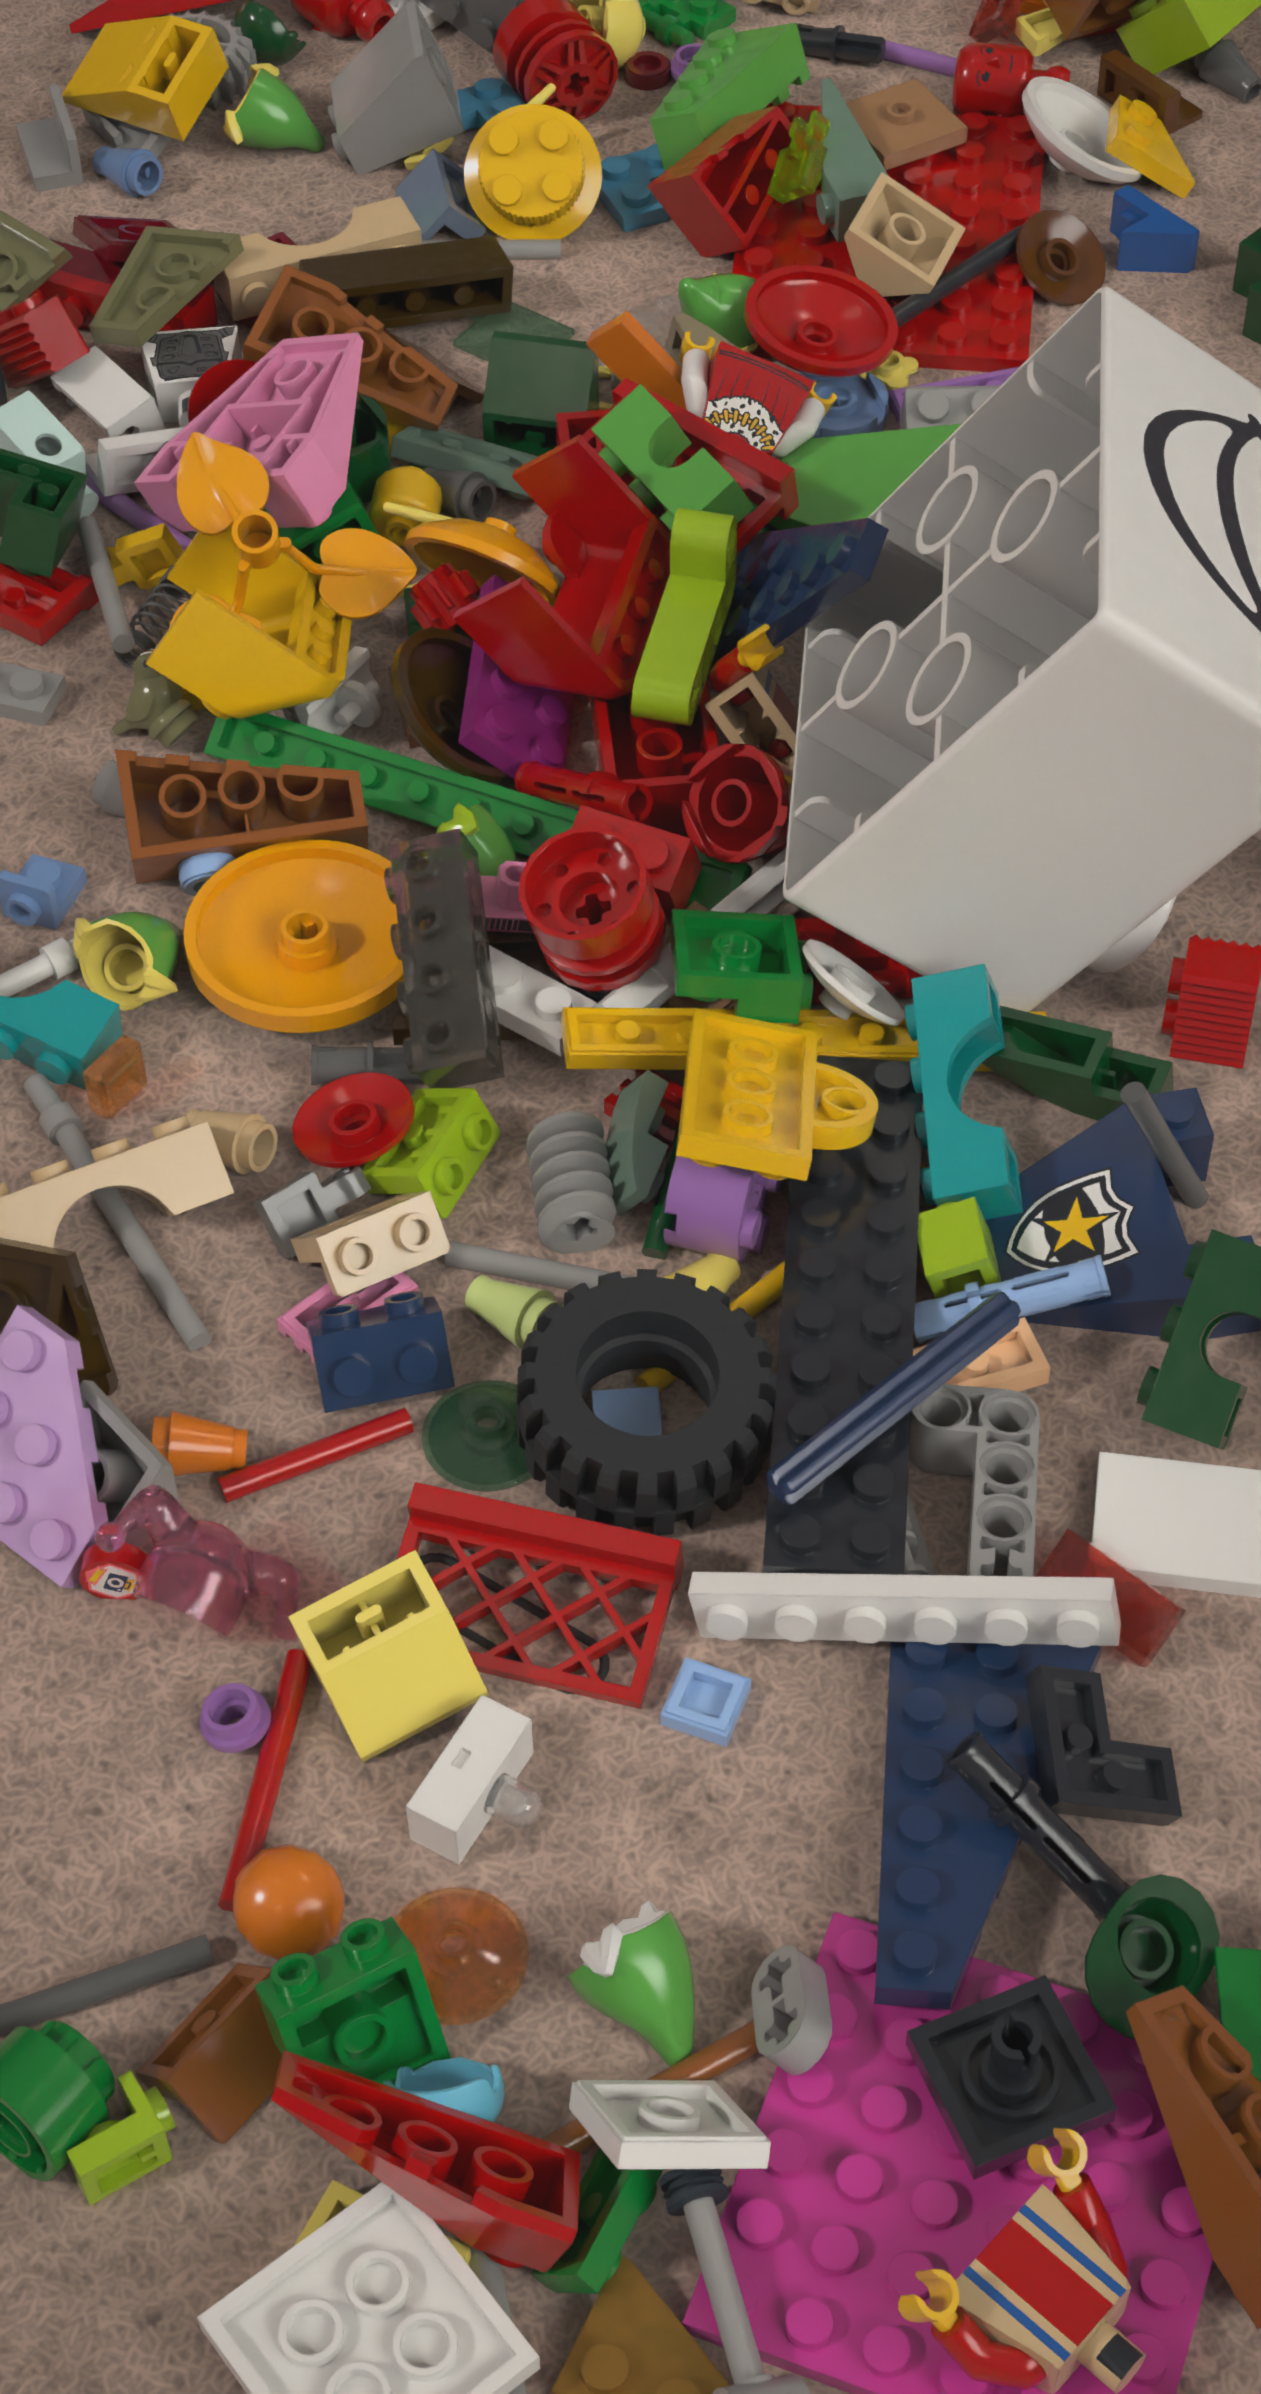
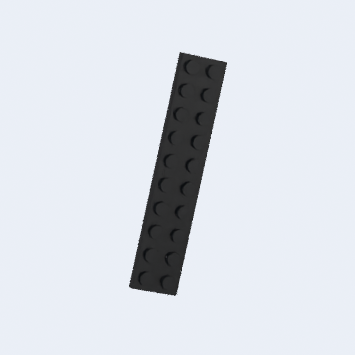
[762,1055,923,1575]

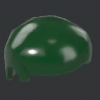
[235,0,306,66]

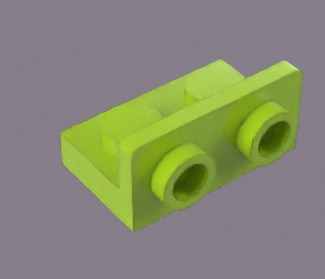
[362,1088,500,1219]

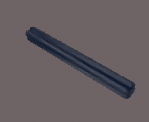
[766,1292,1021,1505]

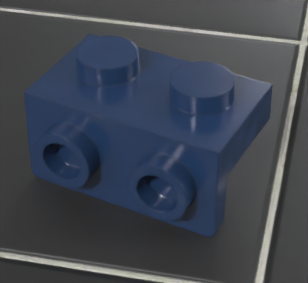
[306,1291,455,1413]

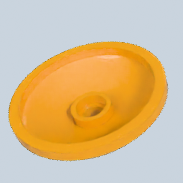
[404,517,561,607]

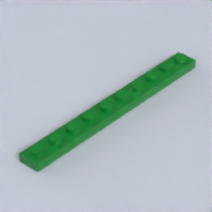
[203,713,753,910]

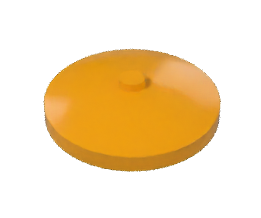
[183,839,427,1033]

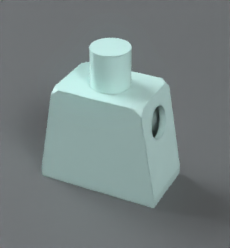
[0,390,99,520]

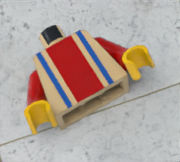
[705,624,798,770]
[898,2128,1146,2394]

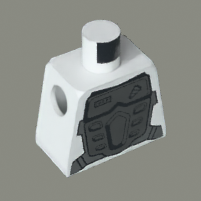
[141,325,241,427]

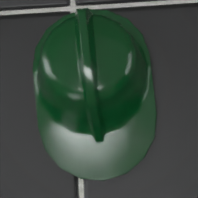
[1085,1874,1220,2040]

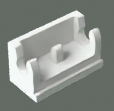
[50,346,166,437]

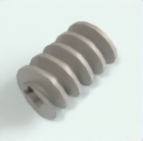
[526,1111,617,1254]

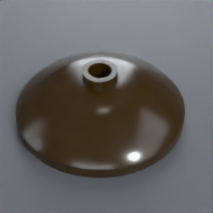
[391,628,512,783]

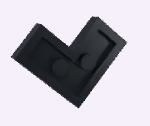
[1025,1665,1182,1826]

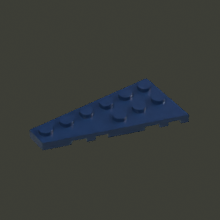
[707,518,889,680]
[874,1641,1102,2010]

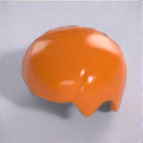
[233,1843,345,1960]

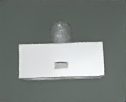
[406,1695,542,1865]

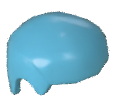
[383,2057,505,2123]

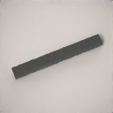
[1120,1082,1209,1209]
[0,1934,215,2037]

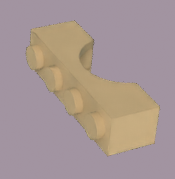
[214,196,422,321]
[0,1115,234,1248]

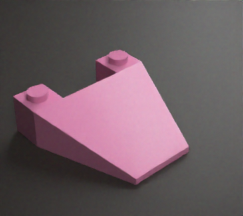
[134,332,363,532]

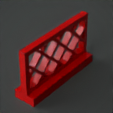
[582,378,799,554]
[396,1482,684,1709]

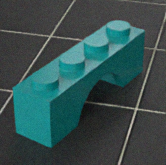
[905,963,1023,1220]
[0,979,122,1089]

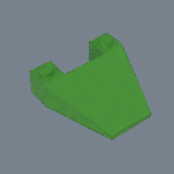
[768,424,961,530]

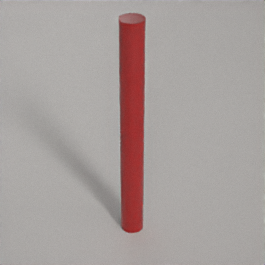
[218,1649,312,1912]

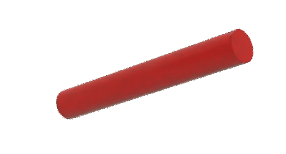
[216,1407,414,1503]

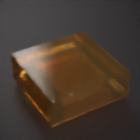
[83,1034,147,1120]

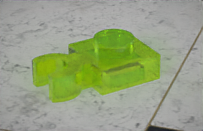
[767,110,830,204]

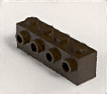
[299,235,514,329]

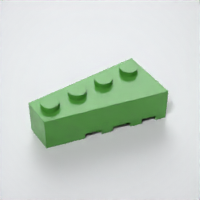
[650,23,810,171]

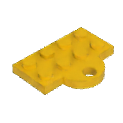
[676,1008,878,1181]

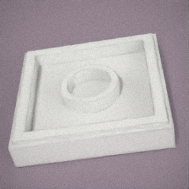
[569,2080,771,2169]

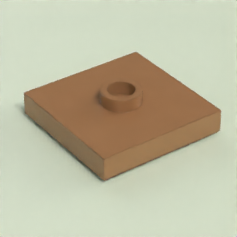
[845,78,968,170]

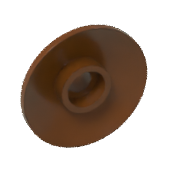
[1016,210,1106,306]

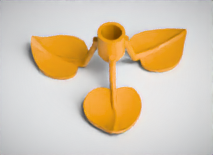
[169,432,417,632]

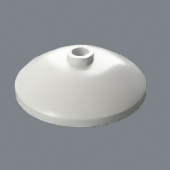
[1022,76,1143,184]

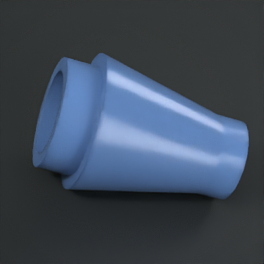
[92,146,163,198]

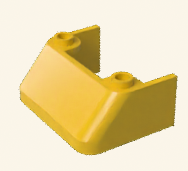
[146,524,352,719]

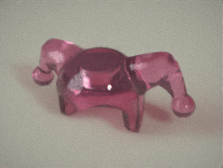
[95,1484,300,1640]

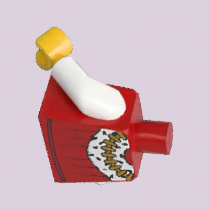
[678,331,837,457]

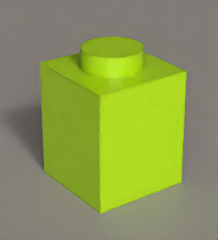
[918,1197,1002,1298]

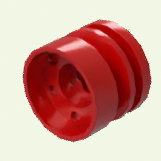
[493,0,618,121]
[519,826,667,991]

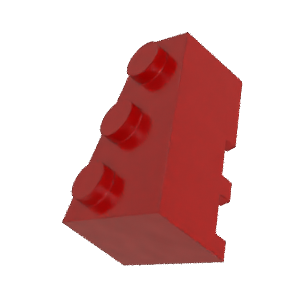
[647,105,804,258]

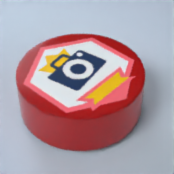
[79,1541,152,1600]

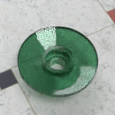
[422,1380,532,1492]

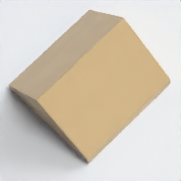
[844,172,966,297]

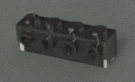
[384,828,505,1088]

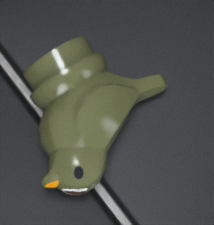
[112,649,199,749]

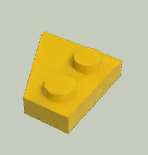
[1105,94,1195,198]

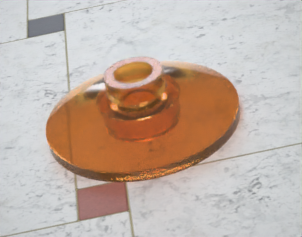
[394,1887,529,2025]

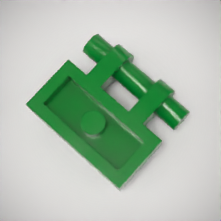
[638,0,736,47]

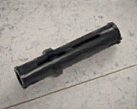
[945,1731,1131,1922]

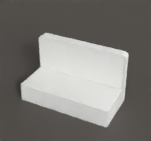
[85,427,184,497]

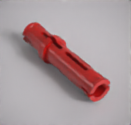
[514,761,653,822]

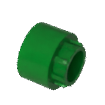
[0,2021,115,2182]

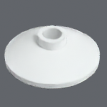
[802,939,905,1026]

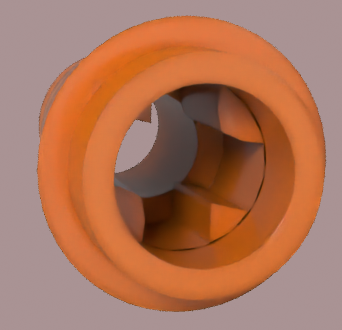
[151,1410,248,1476]

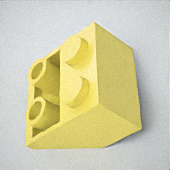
[288,1550,489,1763]

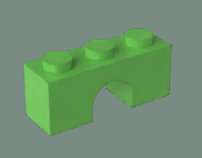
[591,384,755,533]

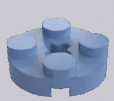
[800,372,888,438]

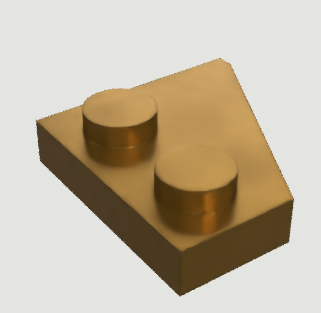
[551,2255,731,2394]

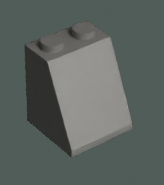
[328,0,464,174]

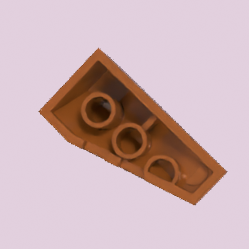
[1126,1985,1261,2330]

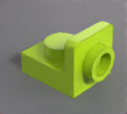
[66,2070,176,2206]

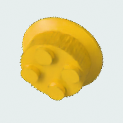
[464,104,602,240]

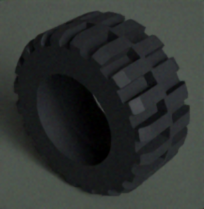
[516,1269,777,1536]

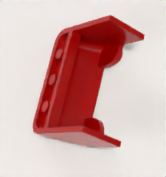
[453,434,671,700]

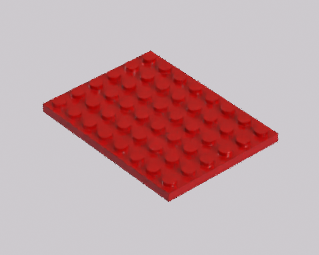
[732,101,1044,372]

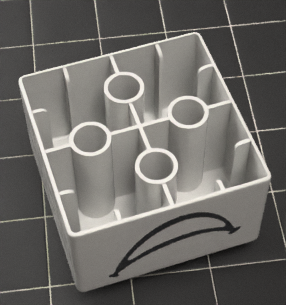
[783,286,1261,1012]

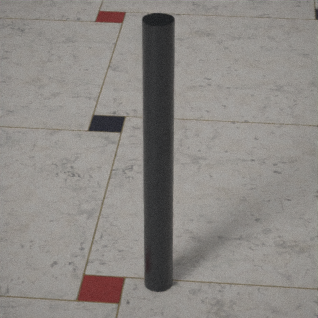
[892,225,1022,328]

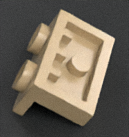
[290,1191,450,1297]

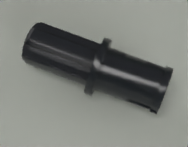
[797,23,886,64]

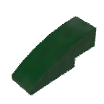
[982,1006,1174,1121]

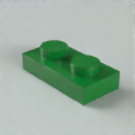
[531,2147,663,2294]

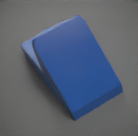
[1110,185,1200,273]

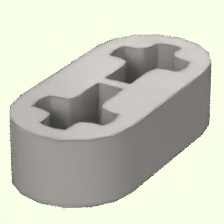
[751,1945,832,2076]

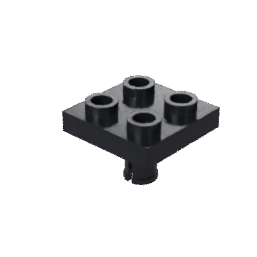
[906,1975,1117,2180]

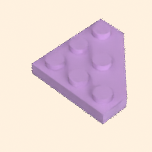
[0,1305,110,1588]

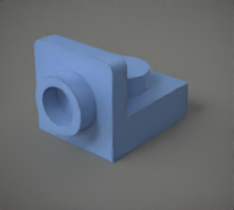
[0,854,87,930]

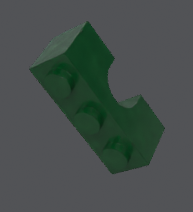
[1137,1229,1261,1450]

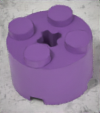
[664,1156,782,1262]

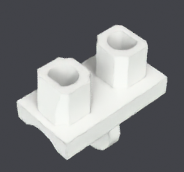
[282,646,383,736]

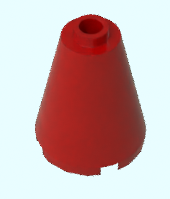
[682,744,793,864]

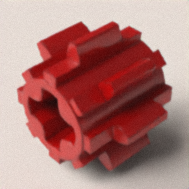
[409,562,481,632]

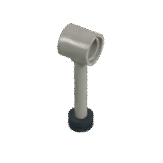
[659,2169,811,2394]

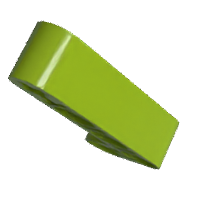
[631,507,737,726]

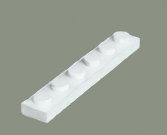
[688,1572,1121,1648]

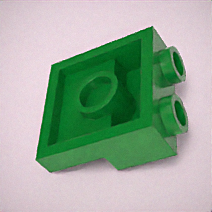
[670,909,813,1024]
[254,1916,451,2086]

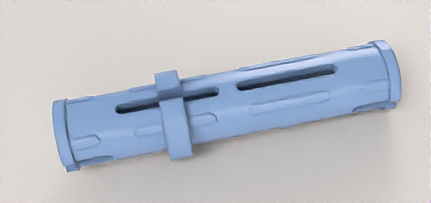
[914,1255,1111,1344]

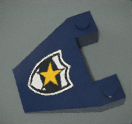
[985,1088,1261,1339]

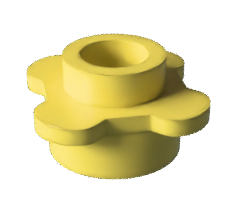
[859,350,918,395]

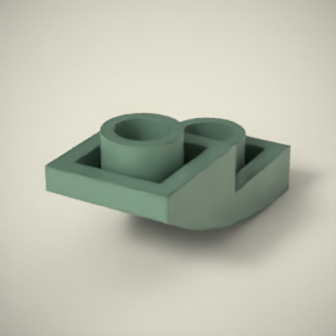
[606,1070,669,1216]

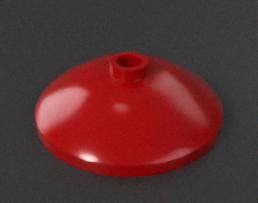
[744,265,898,378]

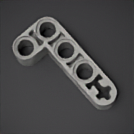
[909,1384,1040,1577]

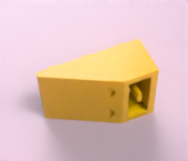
[62,15,229,142]

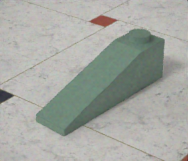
[816,78,889,243]

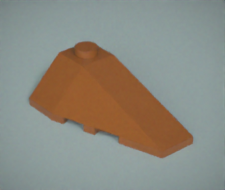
[243,264,458,431]

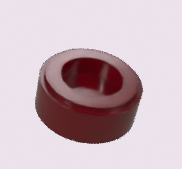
[624,51,671,91]

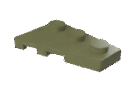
[0,210,74,311]
[89,226,244,347]

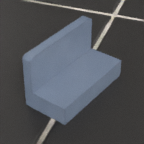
[396,148,486,240]

